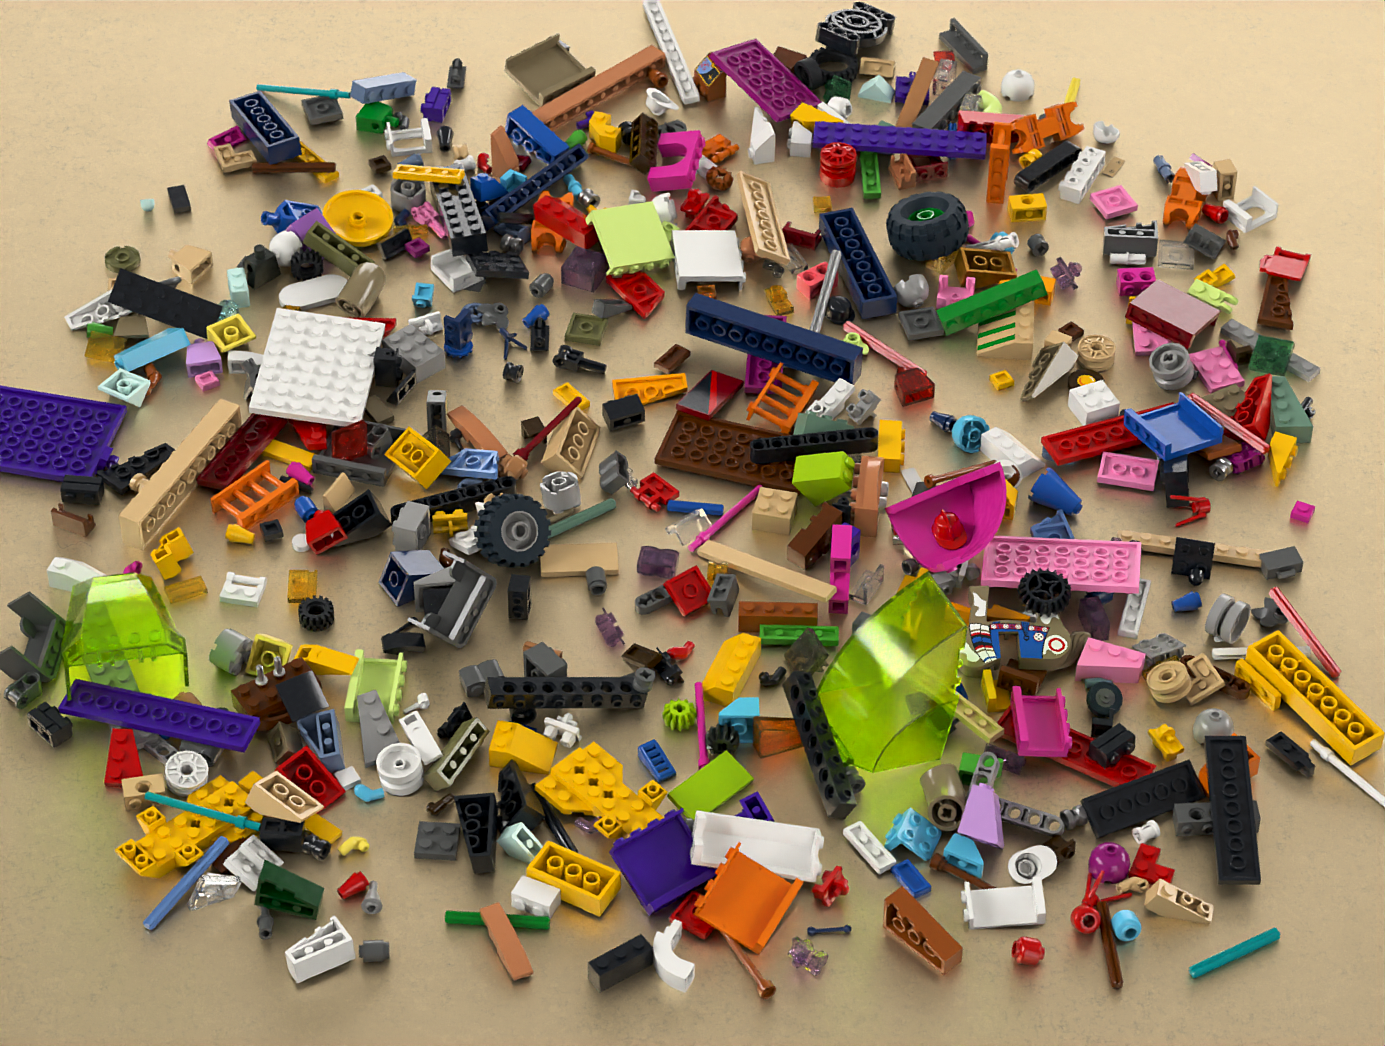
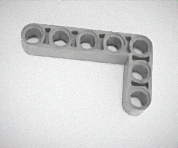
[966,752,1065,837]

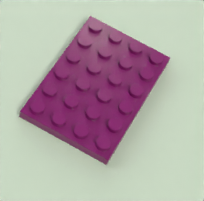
[710,38,822,123]

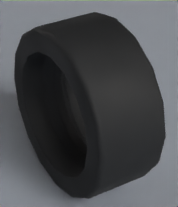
[794,58,823,91]

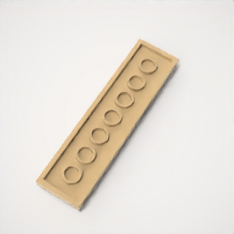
[736,171,790,265]

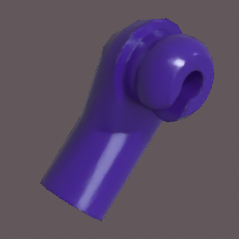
[576,110,594,130]

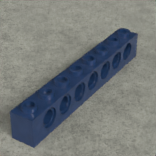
[480,143,589,231]

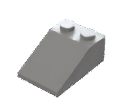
[414,566,455,612]

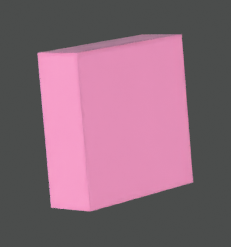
[195,370,220,392]

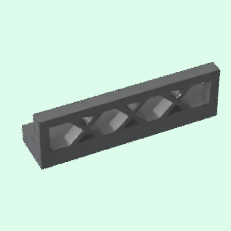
[939,18,988,74]

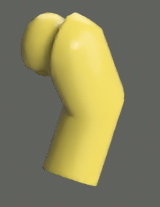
[337,836,369,856]

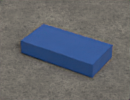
[890,859,932,899]

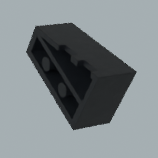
[1160,454,1190,508]

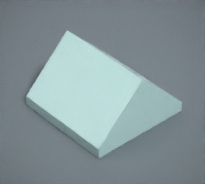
[98,368,150,407]

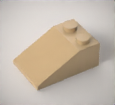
[245,771,324,823]

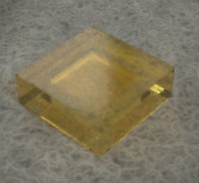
[813,196,832,213]

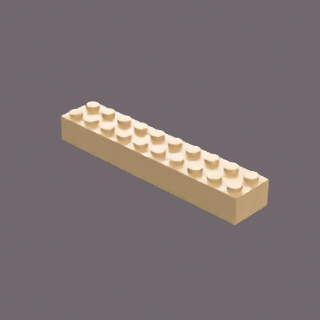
[119,399,242,550]

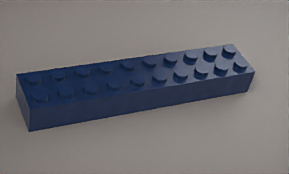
[685,293,863,385]

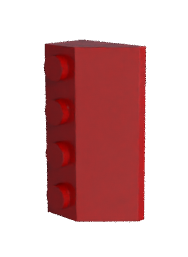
[533,195,599,251]

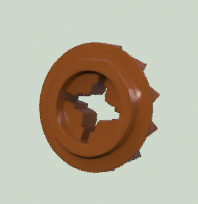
[706,165,734,191]

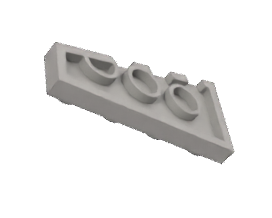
[357,690,400,768]

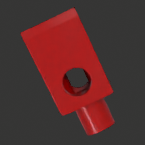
[306,510,348,555]

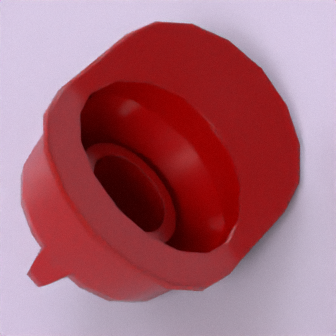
[931,509,967,550]

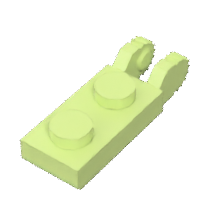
[1187,278,1238,314]

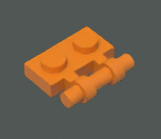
[702,134,739,164]

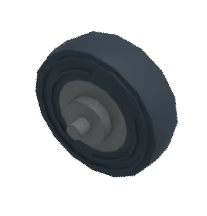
[1086,681,1123,718]

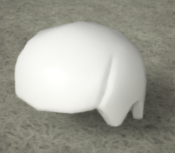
[1093,121,1120,144]

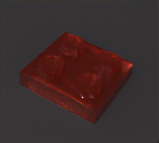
[332,420,367,461]

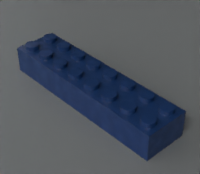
[819,208,897,319]

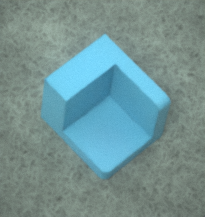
[500,169,527,193]

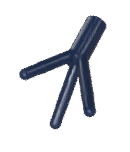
[499,327,527,360]

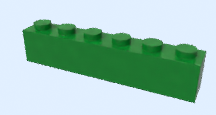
[936,269,1048,336]

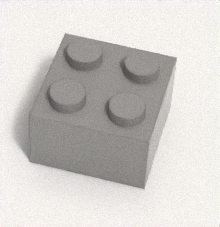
[392,501,431,551]

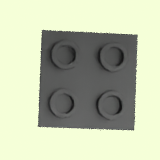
[1183,223,1226,259]

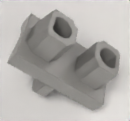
[846,389,881,425]

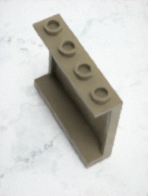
[504,33,596,107]

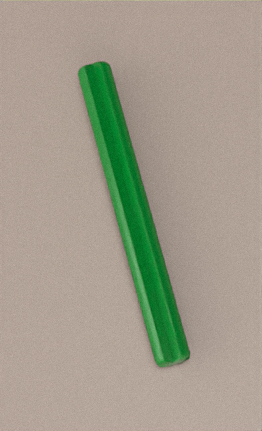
[445,910,550,929]

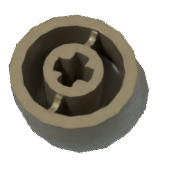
[335,262,385,318]
[920,763,966,831]

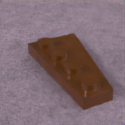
[1257,274,1294,330]

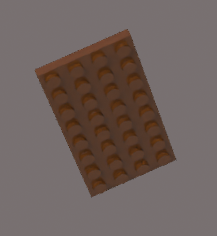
[655,410,801,496]

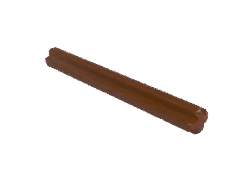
[252,162,336,173]
[1096,901,1123,989]

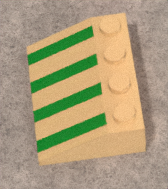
[977,301,1034,360]

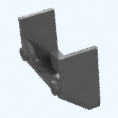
[407,550,497,648]
[0,591,70,682]

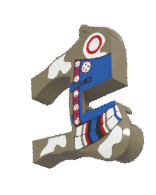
[956,586,1091,678]

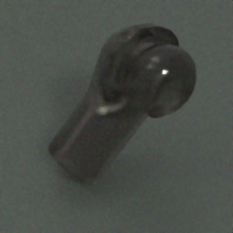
[763,260,784,278]

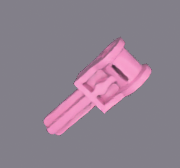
[411,201,447,240]

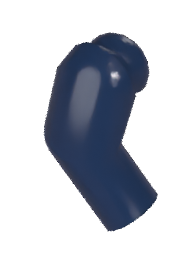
[394,209,410,230]

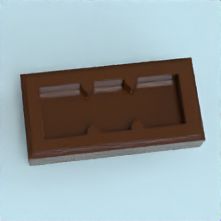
[654,344,691,375]

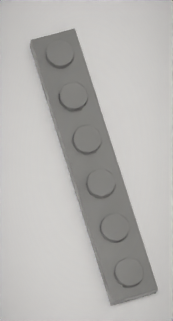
[1220,319,1320,382]

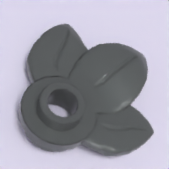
[476,302,509,330]
[1251,597,1289,627]

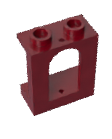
[907,154,948,182]

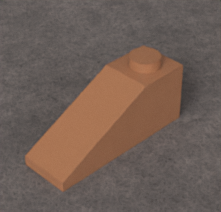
[490,125,520,178]

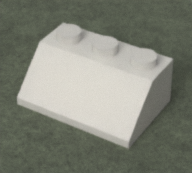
[980,427,1045,479]

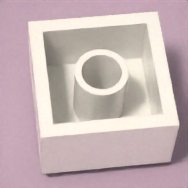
[1068,380,1120,426]

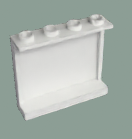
[670,230,746,290]

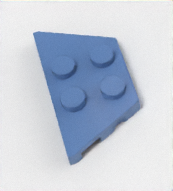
[441,448,499,480]
[1030,509,1075,539]

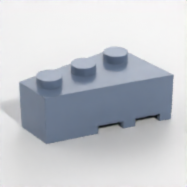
[296,709,345,773]

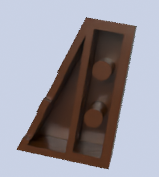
[787,501,842,570]

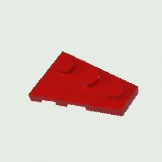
[289,419,327,450]
[104,728,143,787]

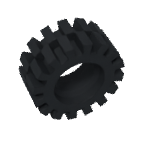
[291,248,324,281]
[298,595,334,632]

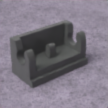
[707,573,739,617]

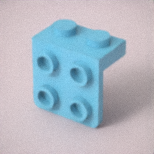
[884,807,942,861]

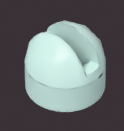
[140,199,155,211]

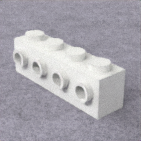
[1058,146,1106,204]

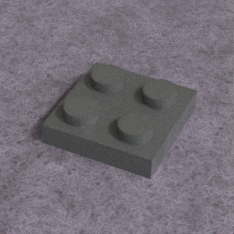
[301,96,343,125]
[898,306,944,341]
[414,821,461,861]

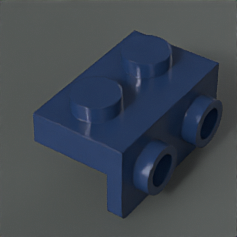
[444,308,473,350]

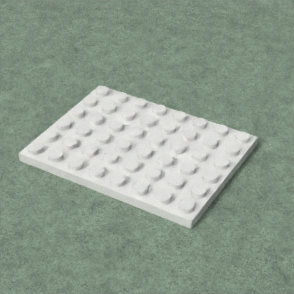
[249,308,385,429]

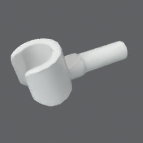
[403,693,430,714]

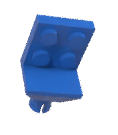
[261,200,323,233]

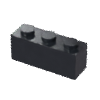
[587,934,653,992]

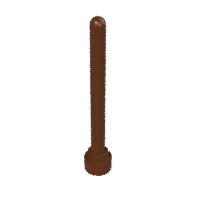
[929,853,996,889]

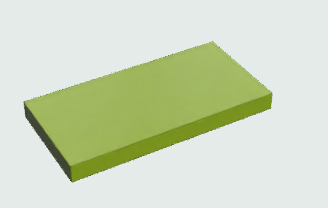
[667,750,754,820]

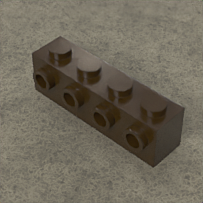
[629,112,658,175]

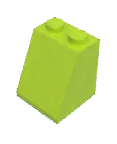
[792,451,855,507]

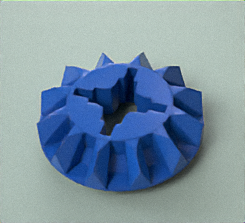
[444,341,473,358]

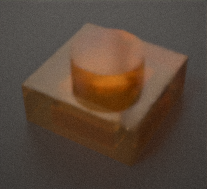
[697,285,717,300]

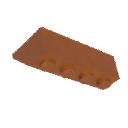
[738,601,818,632]

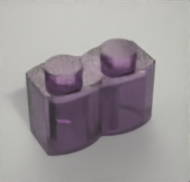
[637,546,679,579]

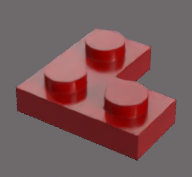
[1128,843,1175,885]

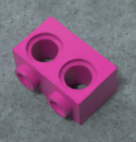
[1116,267,1156,296]

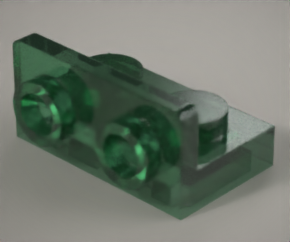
[823,75,852,105]

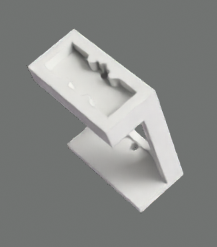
[384,118,433,157]
[1223,186,1279,233]

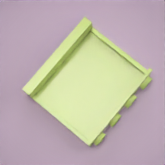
[585,201,675,276]

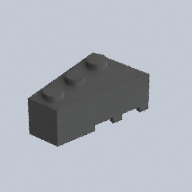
[1103,221,1158,258]

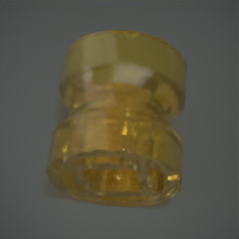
[707,561,728,581]

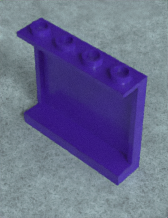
[609,808,717,916]

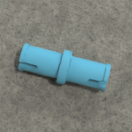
[563,174,583,202]

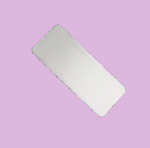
[901,467,922,494]

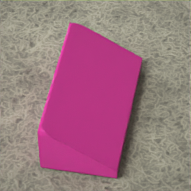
[207,125,246,150]

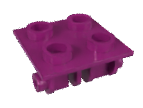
[1218,442,1265,474]

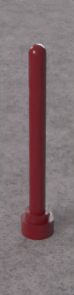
[513,396,582,461]

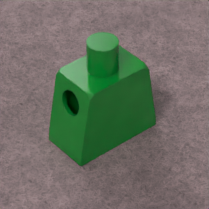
[355,101,399,134]

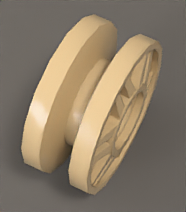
[1077,334,1116,372]
[1146,661,1192,703]

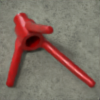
[1081,871,1132,907]

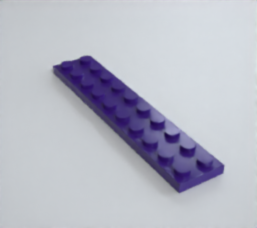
[813,121,987,160]
[58,679,260,753]

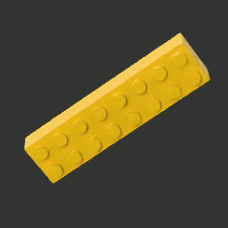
[1245,630,1385,766]

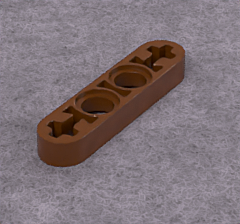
[1180,655,1251,700]

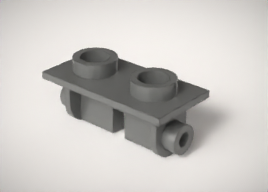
[447,58,466,89]

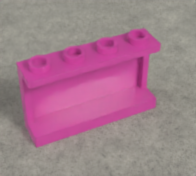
[1010,686,1072,757]

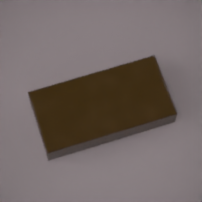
[621,643,663,670]

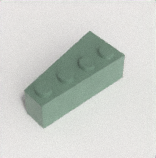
[1270,376,1313,443]

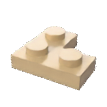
[214,144,257,173]
[1185,652,1225,706]

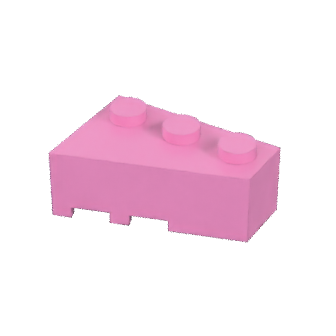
[1075,637,1146,683]

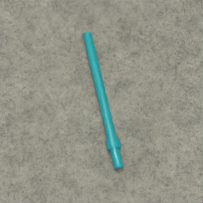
[256,84,351,99]
[145,791,262,832]

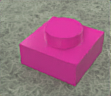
[1290,500,1315,523]

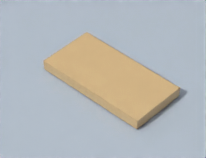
[540,542,619,577]

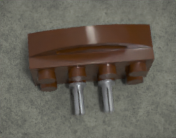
[231,656,322,732]

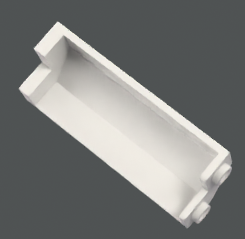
[690,810,824,883]

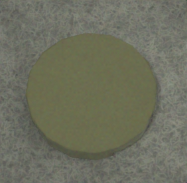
[105,246,141,273]

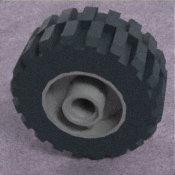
[474,494,552,568]

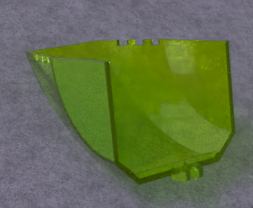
[817,572,967,773]

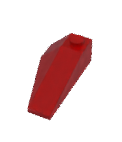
[1223,373,1272,442]

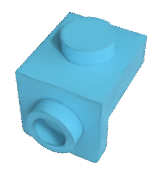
[412,283,435,308]

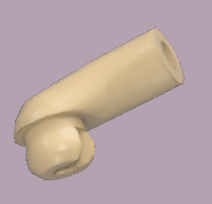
[1116,877,1149,894]

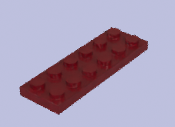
[196,413,288,490]

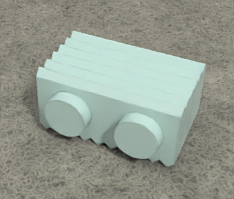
[227,267,250,309]

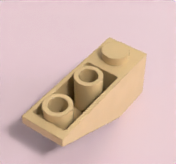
[1144,879,1214,924]

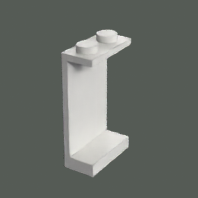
[961,876,1046,930]

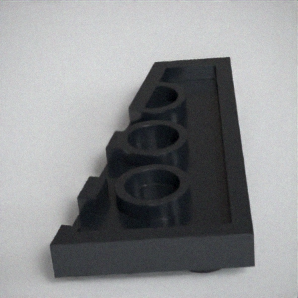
[96,443,175,495]

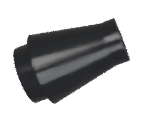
[437,126,454,152]

